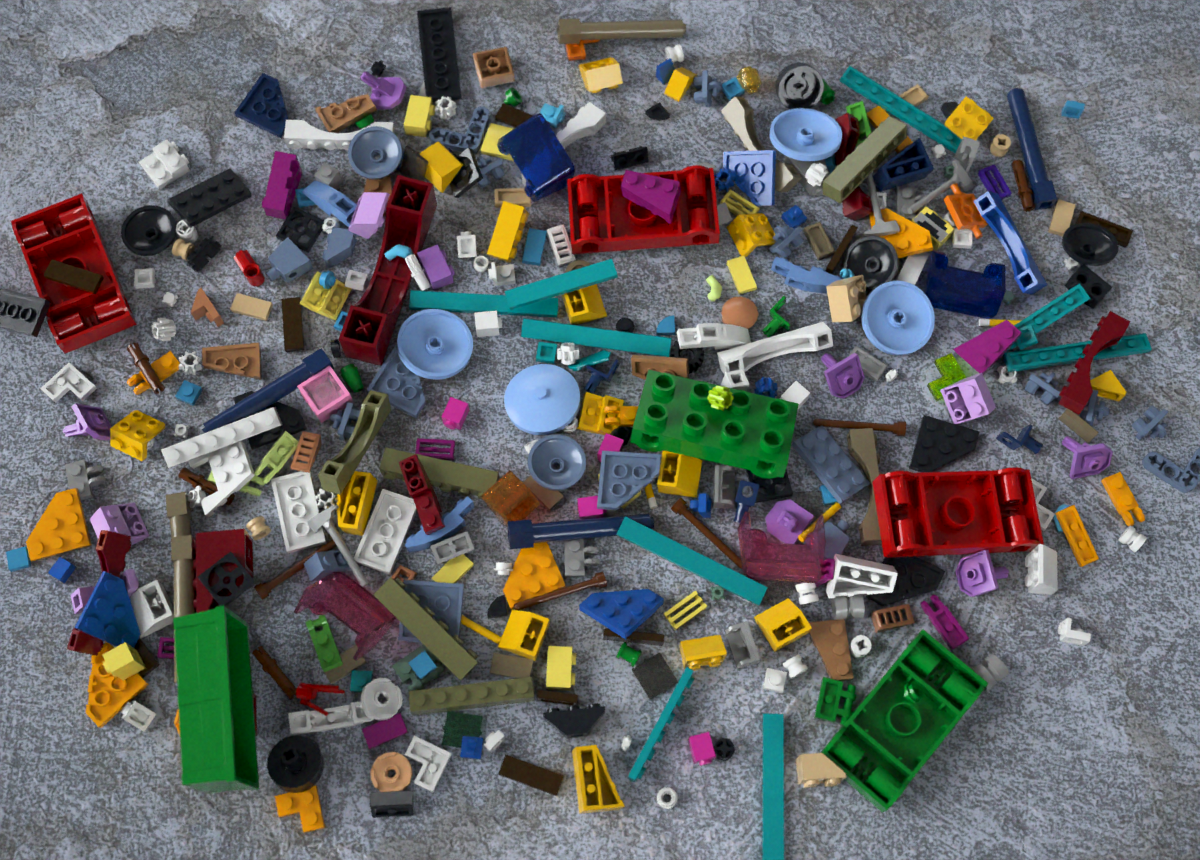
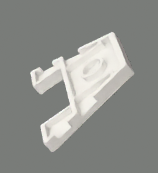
[188,441,255,517]

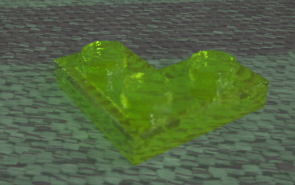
[927,353,967,402]

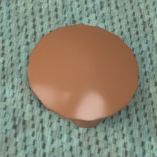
[721,296,758,330]

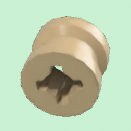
[990,134,1011,157]
[172,238,195,261]
[246,516,271,540]

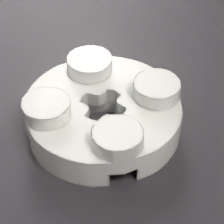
[361,678,403,720]

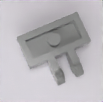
[896,186,930,221]
[65,460,105,500]
[564,539,600,578]

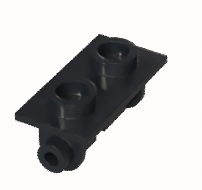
[610,146,649,171]
[186,236,222,272]

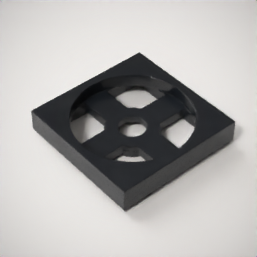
[450,147,483,198]
[276,207,324,253]
[745,469,793,503]
[198,551,256,606]

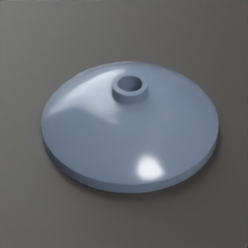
[348,126,403,180]
[528,435,586,490]

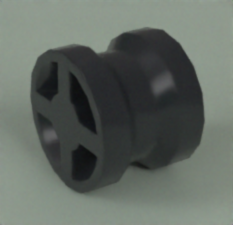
[714,738,735,761]

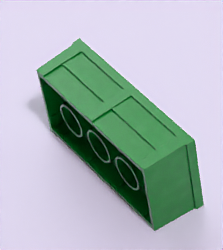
[173,605,260,793]

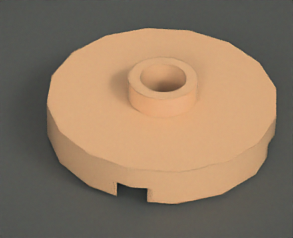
[370,752,413,792]

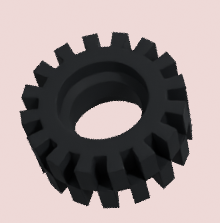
[670,341,704,374]

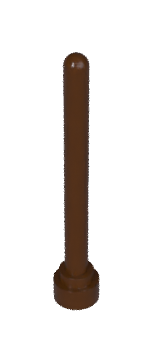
[813,419,906,437]
[671,498,746,569]
[254,539,337,600]
[514,571,607,611]

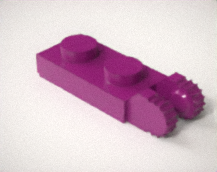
[920,594,969,651]

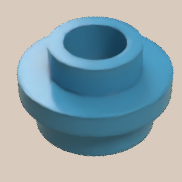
[319,271,336,289]

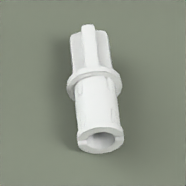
[405,254,431,291]

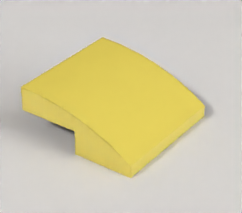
[481,123,525,162]
[300,271,352,320]

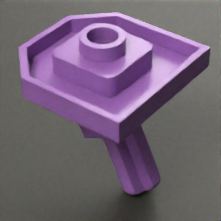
[360,71,407,110]
[821,353,865,399]
[63,403,112,441]
[1062,436,1113,479]
[766,499,815,548]
[955,550,1009,597]

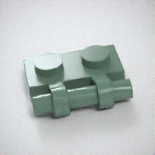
[392,644,445,691]

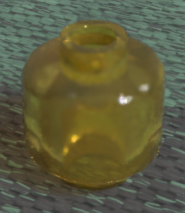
[736,66,762,94]

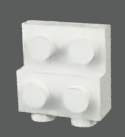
[139,139,190,190]

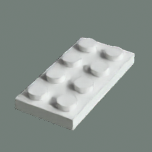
[271,471,326,554]
[354,489,417,575]

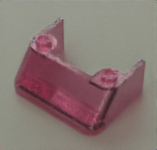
[738,512,826,583]
[294,571,396,661]

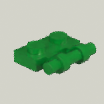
[814,677,857,726]

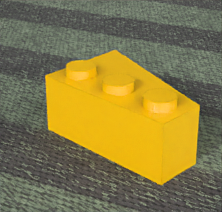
[487,201,529,263]
[337,471,378,536]
[572,745,625,814]

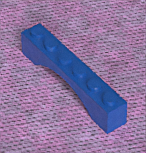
[974,191,1047,295]

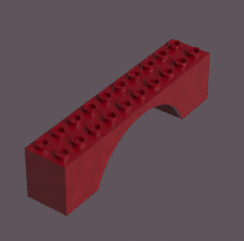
[339,175,437,366]
[193,529,258,737]

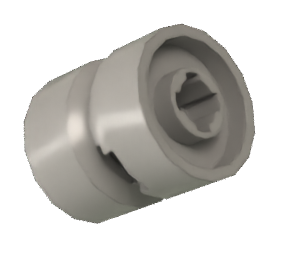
[831,594,864,620]
[972,654,1009,692]

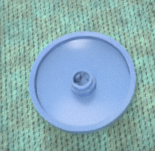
[770,108,842,161]
[861,281,935,356]
[397,309,473,380]
[504,364,581,435]

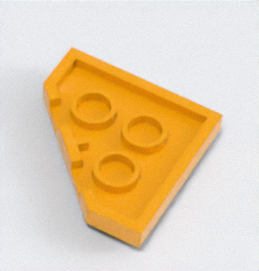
[869,208,933,258]
[26,488,92,561]
[503,542,566,610]
[85,642,149,728]

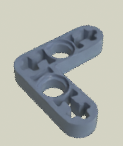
[429,106,490,154]
[1142,447,1200,493]

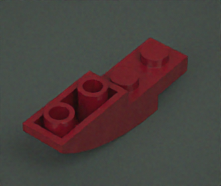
[399,454,445,535]

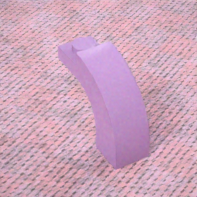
[71,569,139,614]

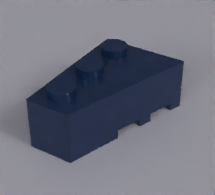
[873,137,934,192]

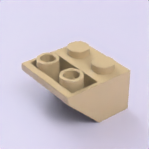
[826,275,867,322]
[796,753,846,788]

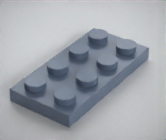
[792,426,870,504]

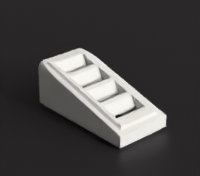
[547,225,576,267]

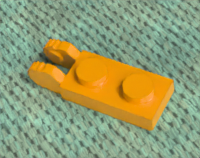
[127,351,180,395]
[604,406,638,427]
[1101,472,1145,526]

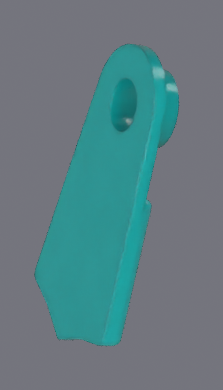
[568,350,611,371]

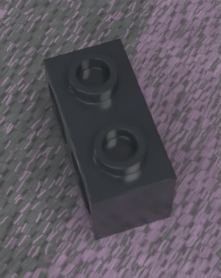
[1064,264,1113,309]

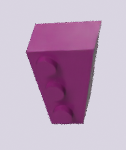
[262,151,303,220]
[621,170,681,224]
[953,320,1022,375]

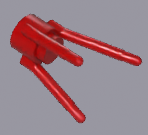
[296,682,345,716]

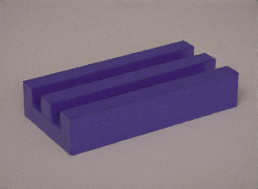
[977,164,1012,200]

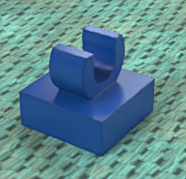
[781,205,807,229]
[690,493,712,518]
[460,736,484,760]

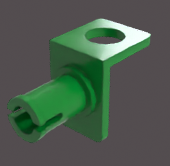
[762,296,790,338]

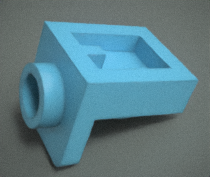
[537,103,565,128]

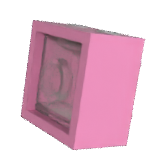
[297,365,354,423]

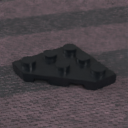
[233,391,307,450]
[909,415,979,473]
[866,556,945,606]

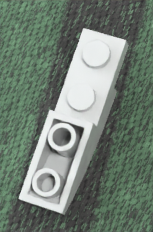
[677,323,751,350]

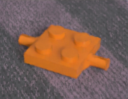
[943,183,988,239]

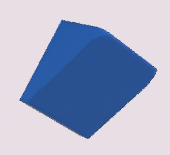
[656,58,675,85]
[48,557,76,584]

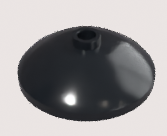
[121,205,177,256]
[1062,223,1119,266]
[843,236,899,291]

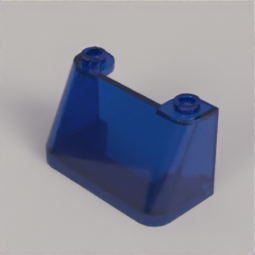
[497,113,575,202]
[924,250,1006,319]

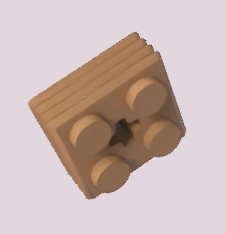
[473,47,515,88]

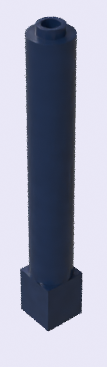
[1007,88,1057,210]
[202,348,334,433]
[507,513,654,549]

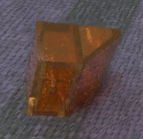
[481,470,540,528]

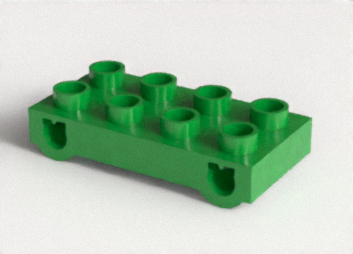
[630,369,799,479]
[820,629,988,813]

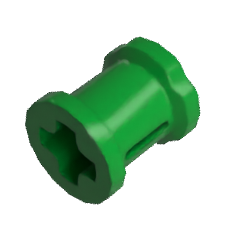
[616,642,642,667]

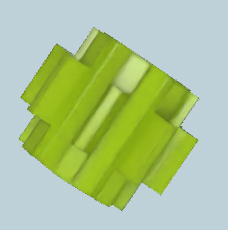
[707,385,734,410]

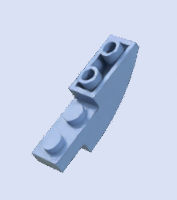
[302,180,359,236]
[771,256,842,293]
[405,496,474,553]

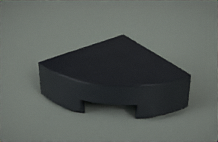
[645,102,670,121]
[330,339,341,358]
[610,426,632,446]
[487,595,508,619]

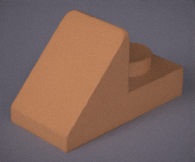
[191,288,224,327]

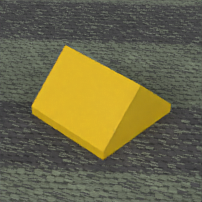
[418,141,463,193]

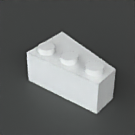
[825,554,898,598]

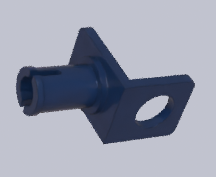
[584,359,620,394]
[996,424,1043,454]
[733,480,759,524]

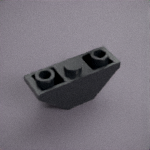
[543,703,605,738]

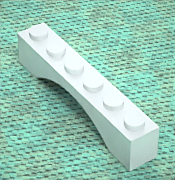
[522,102,606,195]
[284,120,395,150]
[717,322,833,374]
[161,407,282,468]

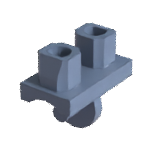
[694,70,722,107]
[477,156,505,188]
[768,225,803,258]
[1024,372,1060,405]
[1077,390,1110,426]
[329,402,360,441]
[1131,405,1168,441]

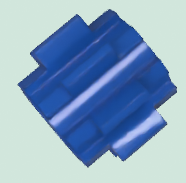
[714,169,735,192]
[754,377,778,398]

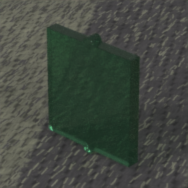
[442,711,483,748]

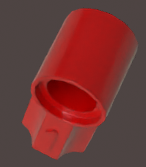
[233,250,265,287]

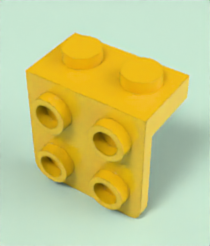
[944,96,994,140]
[726,213,776,257]
[110,410,165,461]

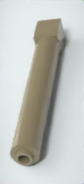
[557,19,686,44]
[165,492,197,613]
[171,535,196,684]

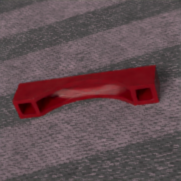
[834,113,873,221]
[1058,311,1131,415]
[67,530,131,656]

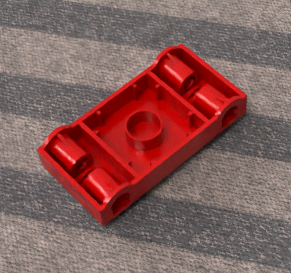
[567,165,720,254]
[11,194,137,354]
[872,467,1044,558]

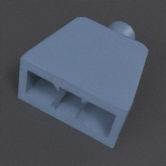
[265,237,313,283]
[802,519,850,561]

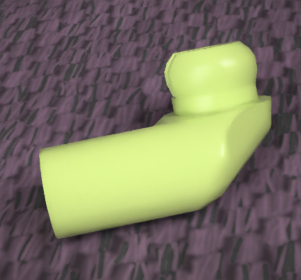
[706,275,722,302]

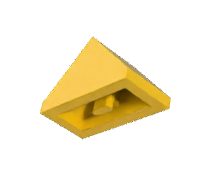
[664,67,697,102]
[1090,370,1126,402]

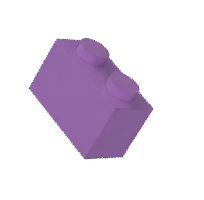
[417,244,455,291]

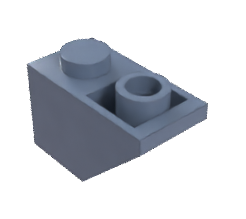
[323,227,357,268]
[304,550,351,581]

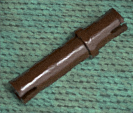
[1011,159,1035,212]
[127,343,165,394]
[178,467,235,505]
[252,646,297,700]

